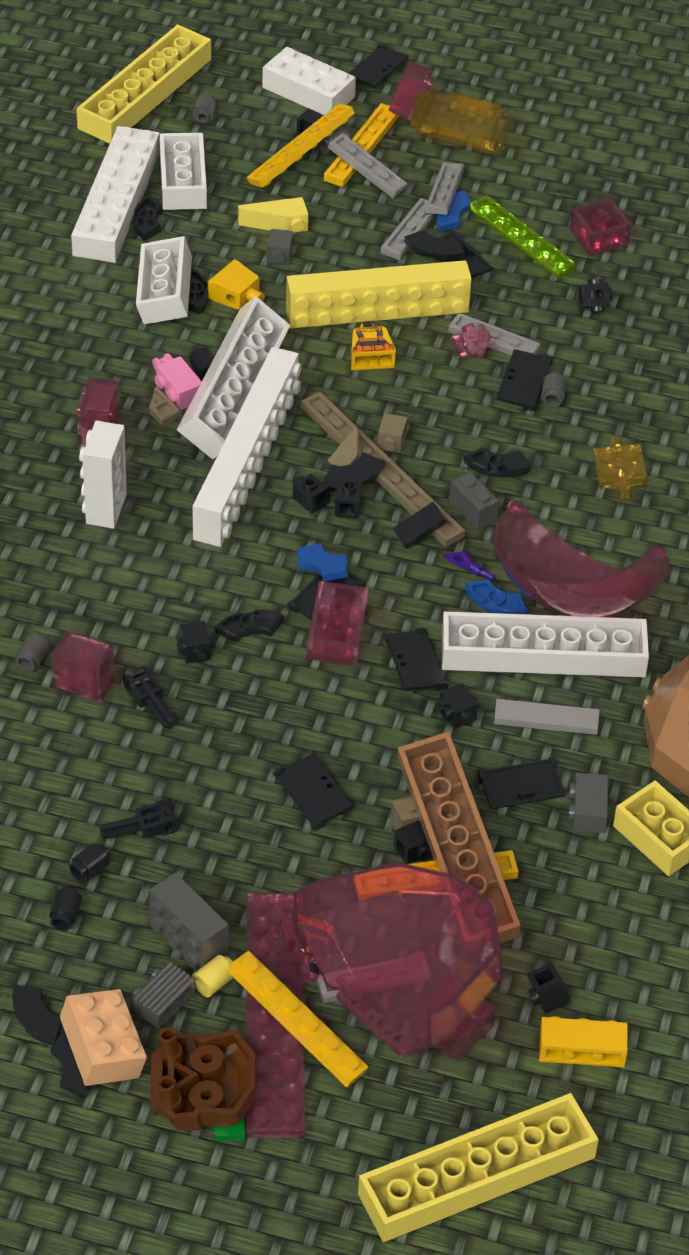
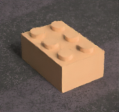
[60,989,147,1086]

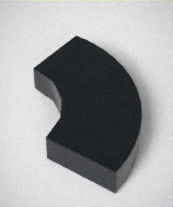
[133,195,163,241]
[404,230,465,260]
[188,267,208,315]
[463,447,529,478]
[322,453,386,491]
[215,609,284,643]
[12,984,62,1045]
[50,1030,91,1099]

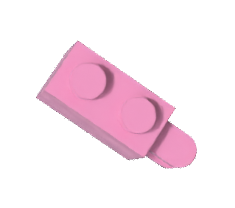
[152,353,202,410]

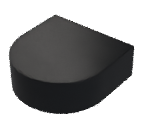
[502,450,531,476]

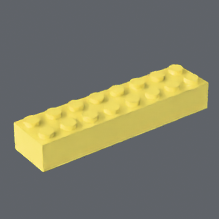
[77,24,211,143]
[286,260,471,328]
[358,1093,599,1242]

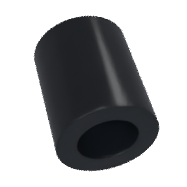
[189,347,214,381]

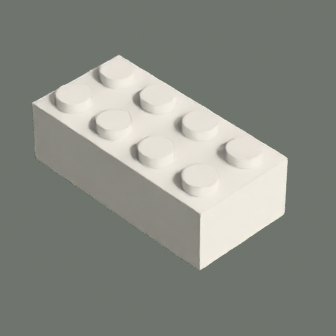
[262,47,356,115]
[160,133,207,210]
[136,236,192,324]
[79,421,127,529]

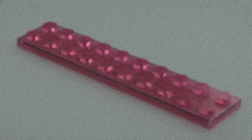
[246,894,305,1137]

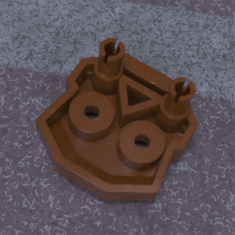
[150,1027,257,1131]

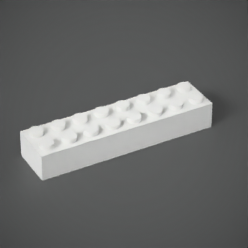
[71,126,160,263]
[177,296,290,459]
[442,611,649,677]

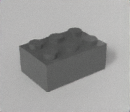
[149,872,229,970]

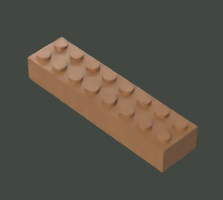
[398,732,521,953]

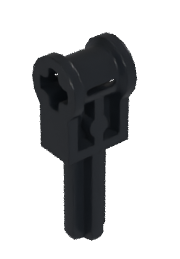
[122,665,176,729]
[100,799,180,839]

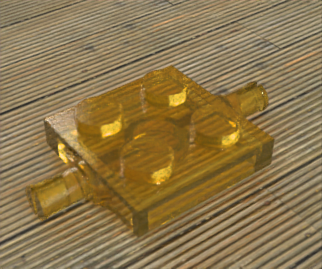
[593,435,647,500]

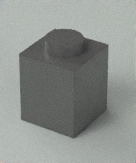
[267,229,293,265]

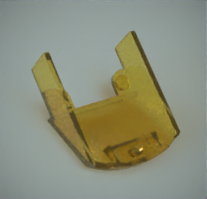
[410,88,516,154]

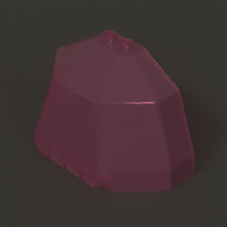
[293,862,503,1058]

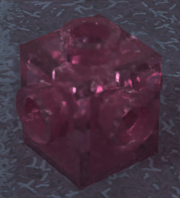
[451,322,492,358]

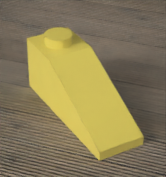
[238,197,308,233]

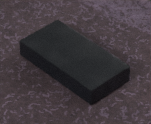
[393,501,447,549]

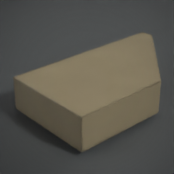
[149,387,182,426]
[328,426,361,466]

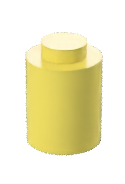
[192,955,234,997]

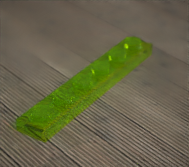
[470,195,576,279]

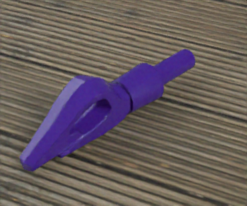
[443,551,496,581]

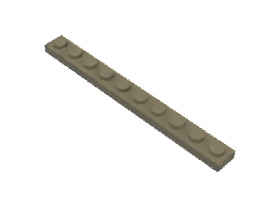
[301,392,465,547]

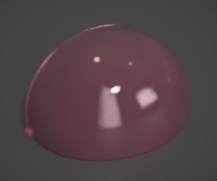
[494,501,670,618]

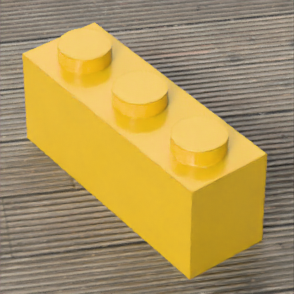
[539,1016,627,1067]

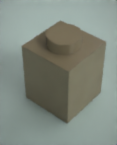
[377,413,407,453]
[391,796,420,830]

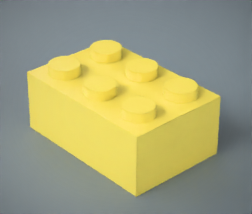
[613,780,689,876]

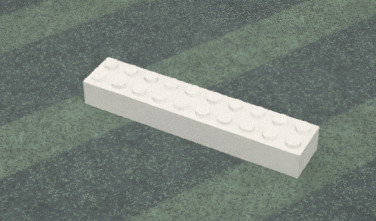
[193,347,301,547]

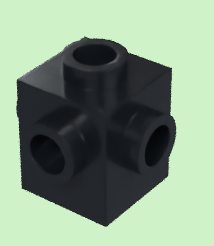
[577,279,613,312]

